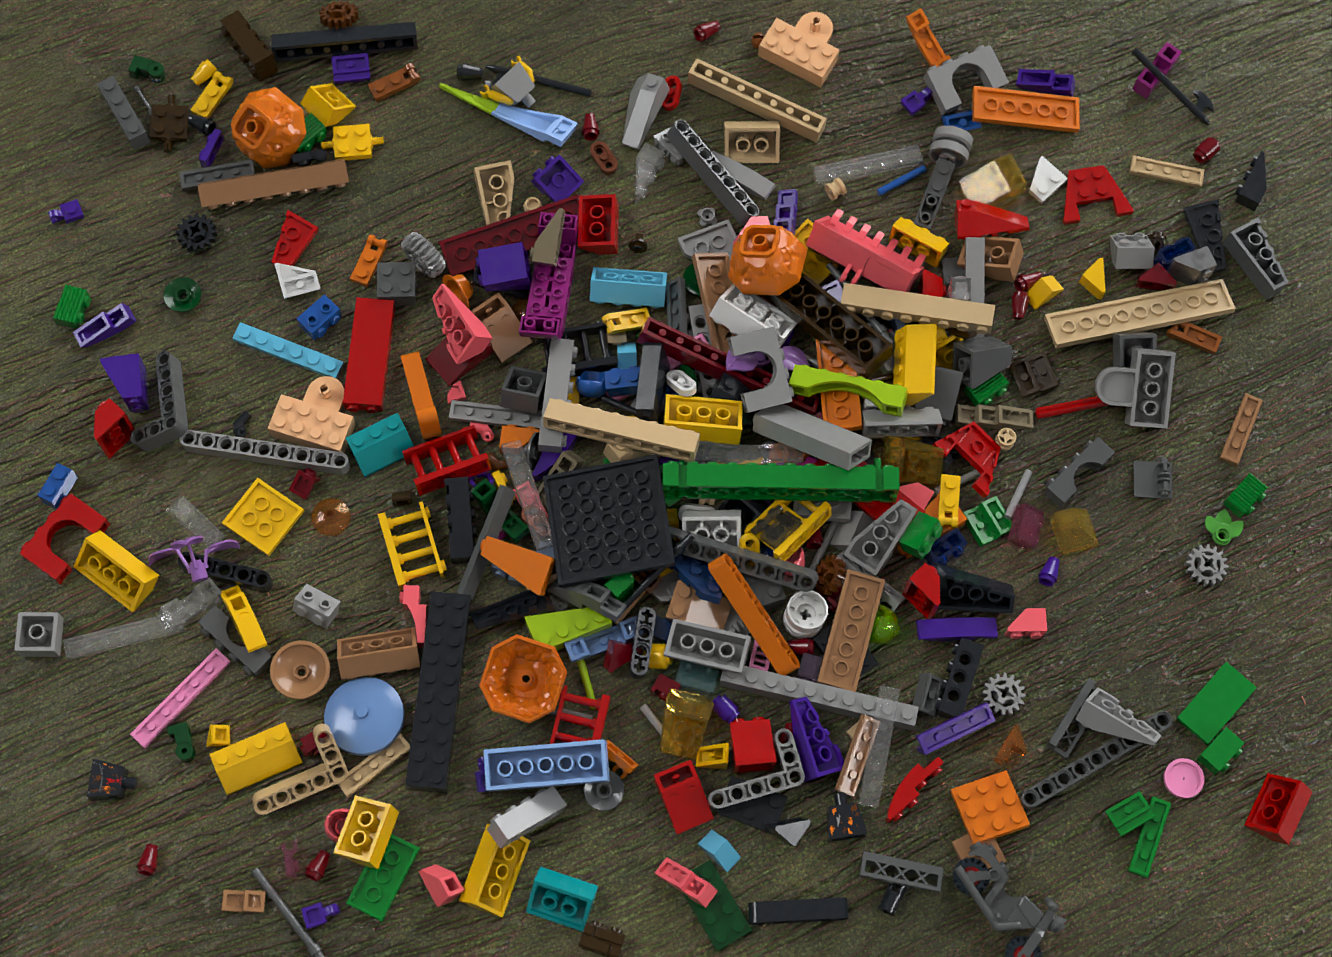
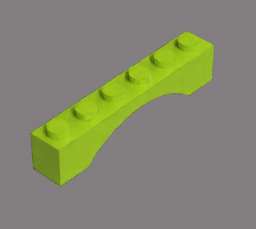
[789,364,907,417]

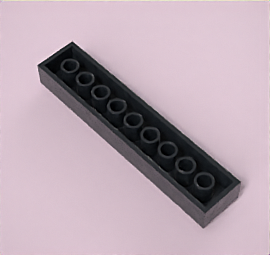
[405,591,472,794]

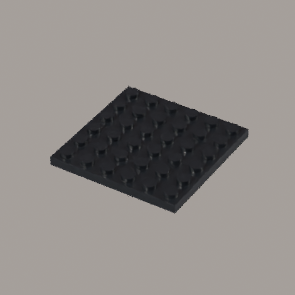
[543,454,676,587]

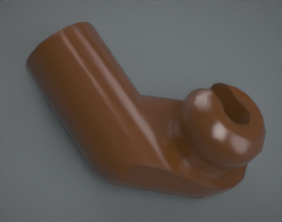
[487,452,511,471]

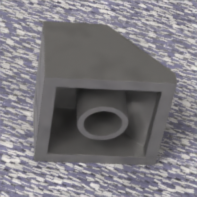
[1167,246,1217,285]

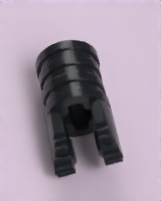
[878,876,908,916]

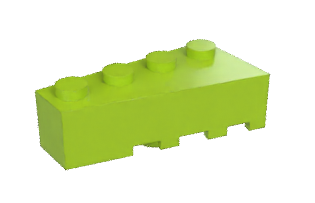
[524,607,612,651]

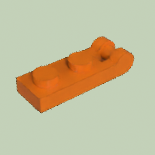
[350,234,388,287]

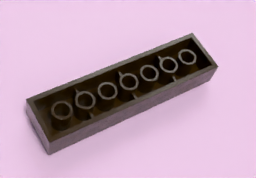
[762,272,893,379]

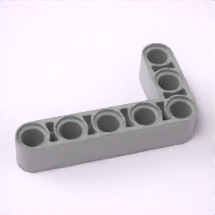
[707,729,805,809]

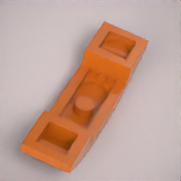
[906,8,951,67]

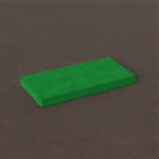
[1176,662,1257,745]
[346,834,420,923]

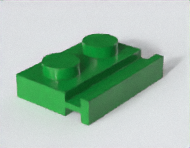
[1105,791,1156,837]

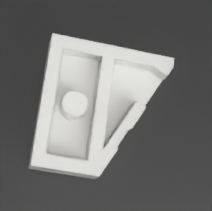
[1029,156,1068,204]
[274,263,321,299]

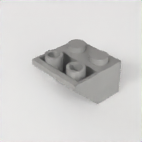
[1110,233,1155,269]

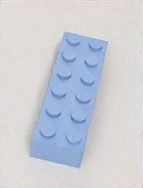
[484,739,610,792]

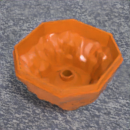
[231,87,307,169]
[728,225,808,296]
[479,634,567,723]

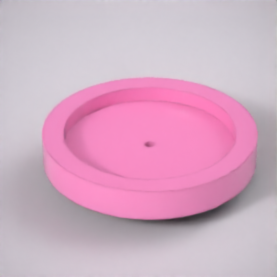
[1163,758,1204,799]

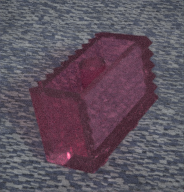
[1007,503,1045,549]

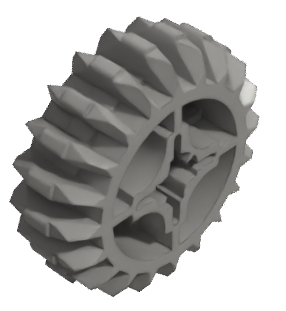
[401,232,446,278]

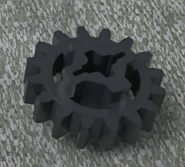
[176,213,218,253]

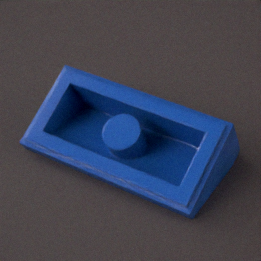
[941,110,982,131]

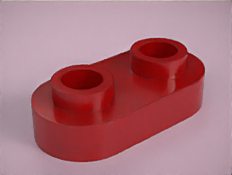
[662,76,682,111]

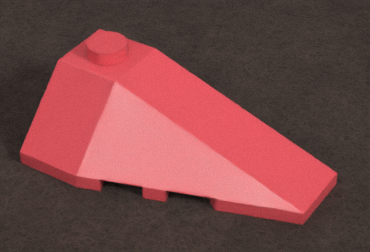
[432,284,492,364]

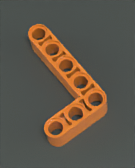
[401,351,442,440]

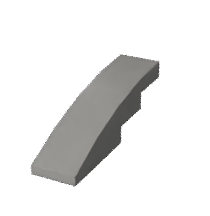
[711,151,775,200]

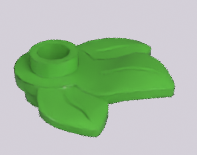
[1205,509,1244,546]

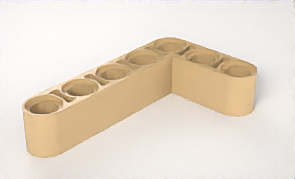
[252,724,348,815]

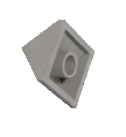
[829,511,874,551]

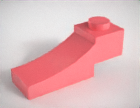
[400,585,428,648]
[655,857,718,908]

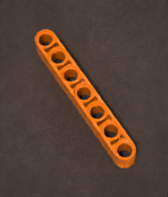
[708,554,800,676]

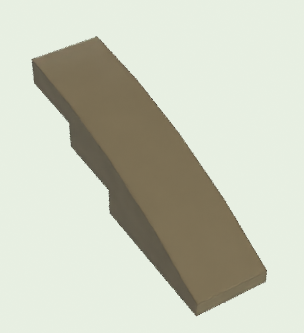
[955,404,1033,429]

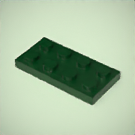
[682,860,752,952]

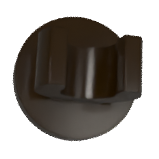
[1148,231,1167,250]
[629,233,648,253]

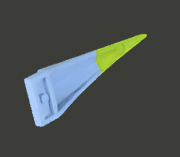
[439,83,578,147]

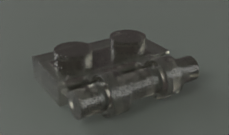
[751,505,802,549]

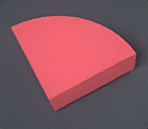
[447,380,467,405]

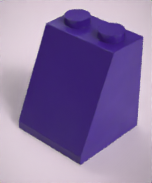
[476,242,532,291]
[100,353,149,413]

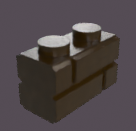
[579,920,625,957]

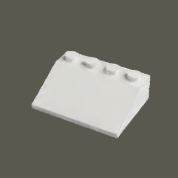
[709,284,797,347]

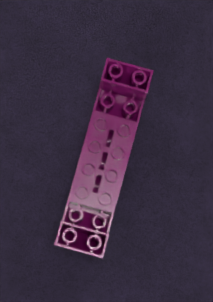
[519,212,578,340]

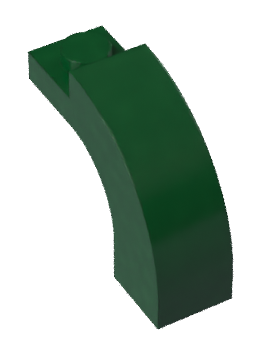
[470,479,531,543]

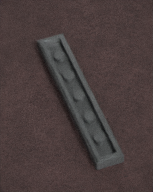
[457,485,516,600]

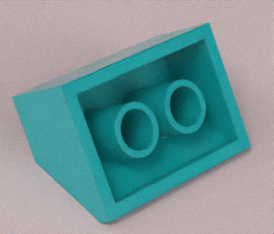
[346,413,414,477]
[526,867,598,932]

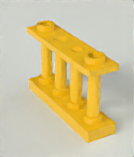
[744,500,832,561]
[378,501,447,591]

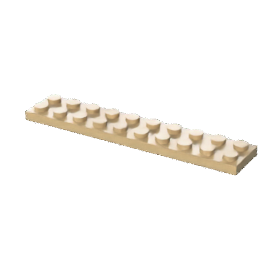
[1044,279,1235,349]

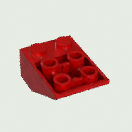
[653,759,714,835]

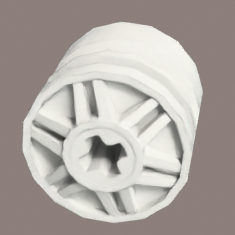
[783,590,828,639]

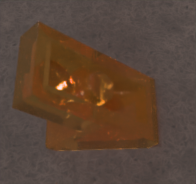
[993,724,1027,765]

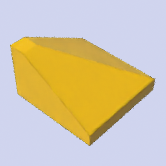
[207,724,230,747]

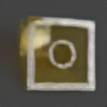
[1050,508,1099,555]

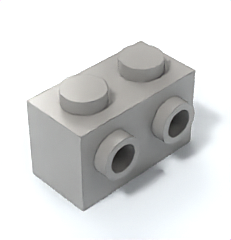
[292,584,341,628]

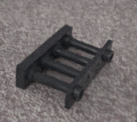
[536,321,618,377]

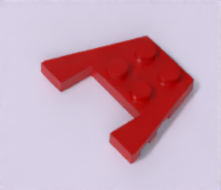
[1063,165,1134,225]
[931,421,1001,498]

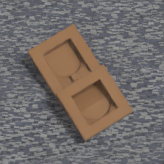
[221,890,266,913]

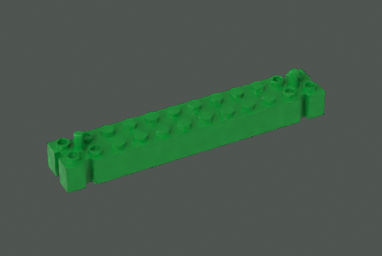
[663,458,899,502]

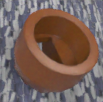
[751,32,765,49]

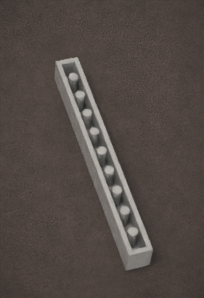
[719,666,919,731]

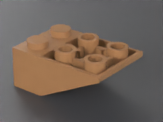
[471,292,533,363]

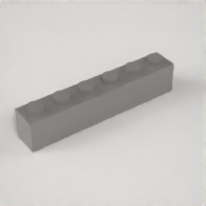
[538,339,578,453]

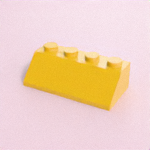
[893,324,937,406]
[663,394,742,445]
[73,530,159,612]
[209,722,303,795]
[459,824,531,918]

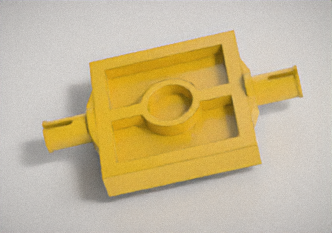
[321,124,384,161]

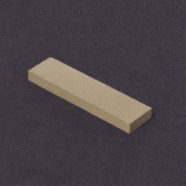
[1129,155,1205,189]
[337,733,410,798]

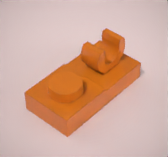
[607,740,639,779]

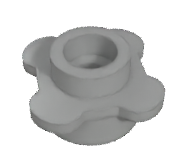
[697,208,717,226]

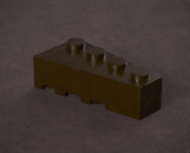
[220,10,278,82]

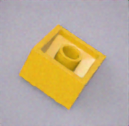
[300,83,356,127]

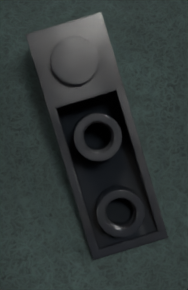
[1235,151,1267,211]

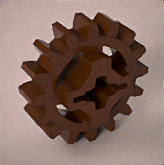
[319,1,359,29]
[814,554,847,597]

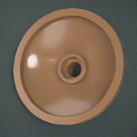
[270,640,330,699]

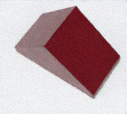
[1135,263,1177,291]
[603,639,643,673]

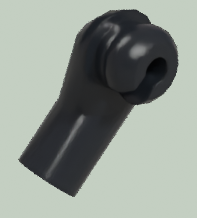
[233,411,252,438]

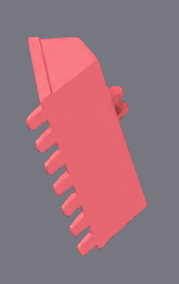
[806,209,926,292]

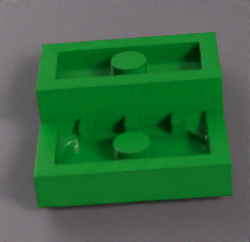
[963,496,1016,547]

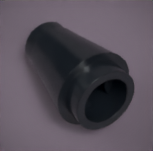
[457,63,483,81]
[188,114,216,135]

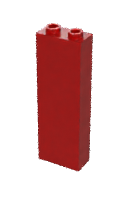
[343,297,396,414]

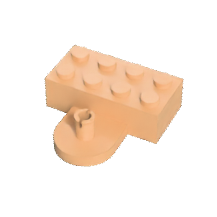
[758,12,839,88]
[268,376,356,453]

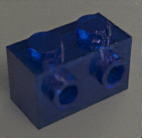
[925,528,968,568]

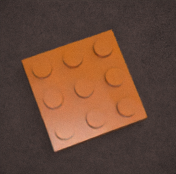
[950,770,1030,844]

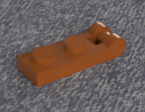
[367,63,421,102]
[1166,322,1222,355]

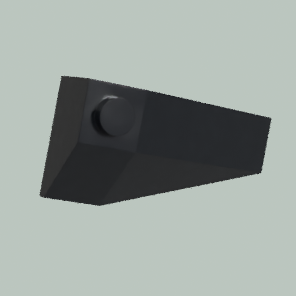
[708,372,762,426]

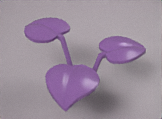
[726,346,809,371]
[148,536,240,583]

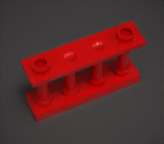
[402,425,492,496]
[550,685,611,744]

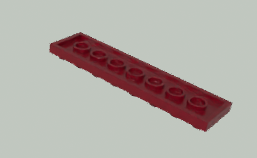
[439,194,579,276]

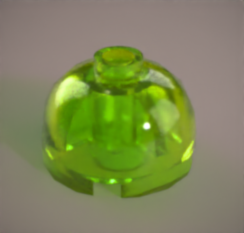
[869,604,900,645]

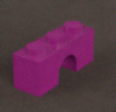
[1132,42,1182,99]

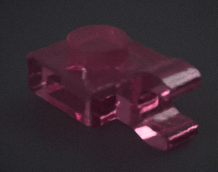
[281,841,300,879]

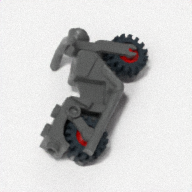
[953,841,1067,957]

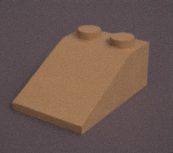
[957,236,1024,282]
[665,580,732,630]

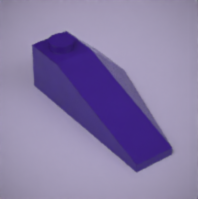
[790,696,844,782]

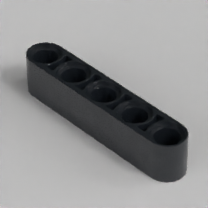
[178,552,273,593]
[748,897,849,925]

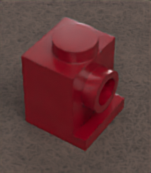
[650,673,682,702]
[300,731,326,757]

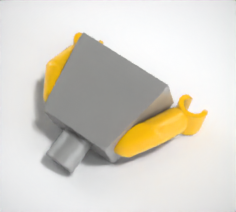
[479,56,536,108]

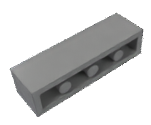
[487,787,567,849]

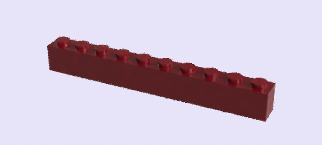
[636,317,821,416]

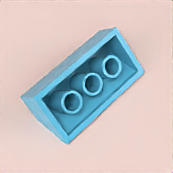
[590,267,667,308]

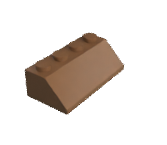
[337,627,420,679]

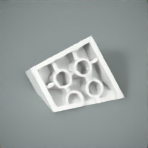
[682,510,742,561]

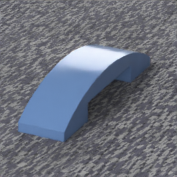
[564,616,644,662]

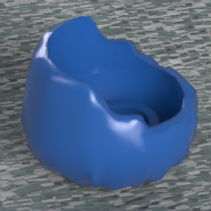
[575,371,607,398]

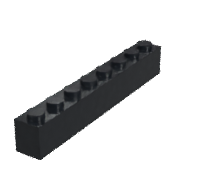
[271,22,418,62]

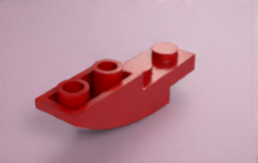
[885,756,944,823]

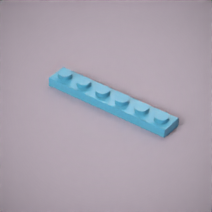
[232,322,344,379]

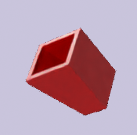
[729,717,776,774]

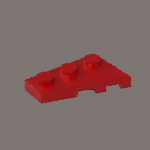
[271,210,319,266]

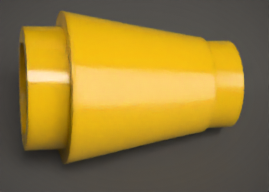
[190,59,217,86]

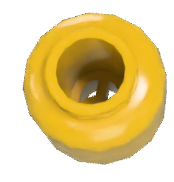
[643,643,673,669]

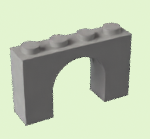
[923,45,1009,116]
[727,326,794,413]

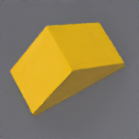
[1079,258,1106,299]
[1027,275,1064,310]
[696,743,729,769]

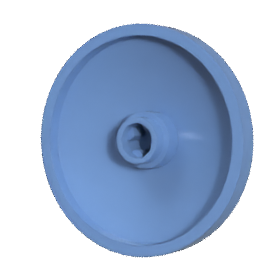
[324,677,405,756]

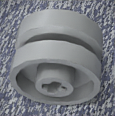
[928,126,973,169]

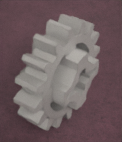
[1184,544,1228,587]
[982,673,1026,717]

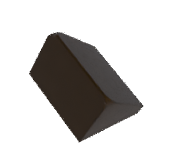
[392,490,413,506]

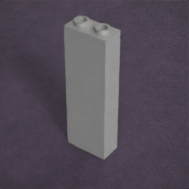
[753,404,872,470]

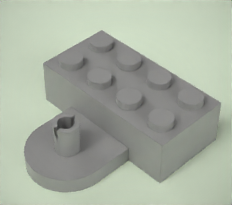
[1095,348,1176,428]

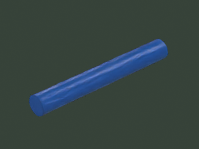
[877,165,927,196]

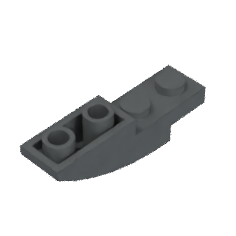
[914,158,955,230]
[548,579,627,622]

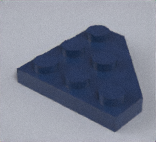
[668,554,722,604]

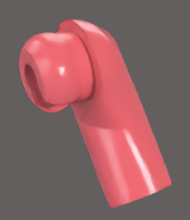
[470,422,494,442]

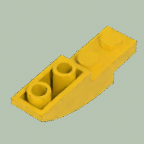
[220,585,267,653]

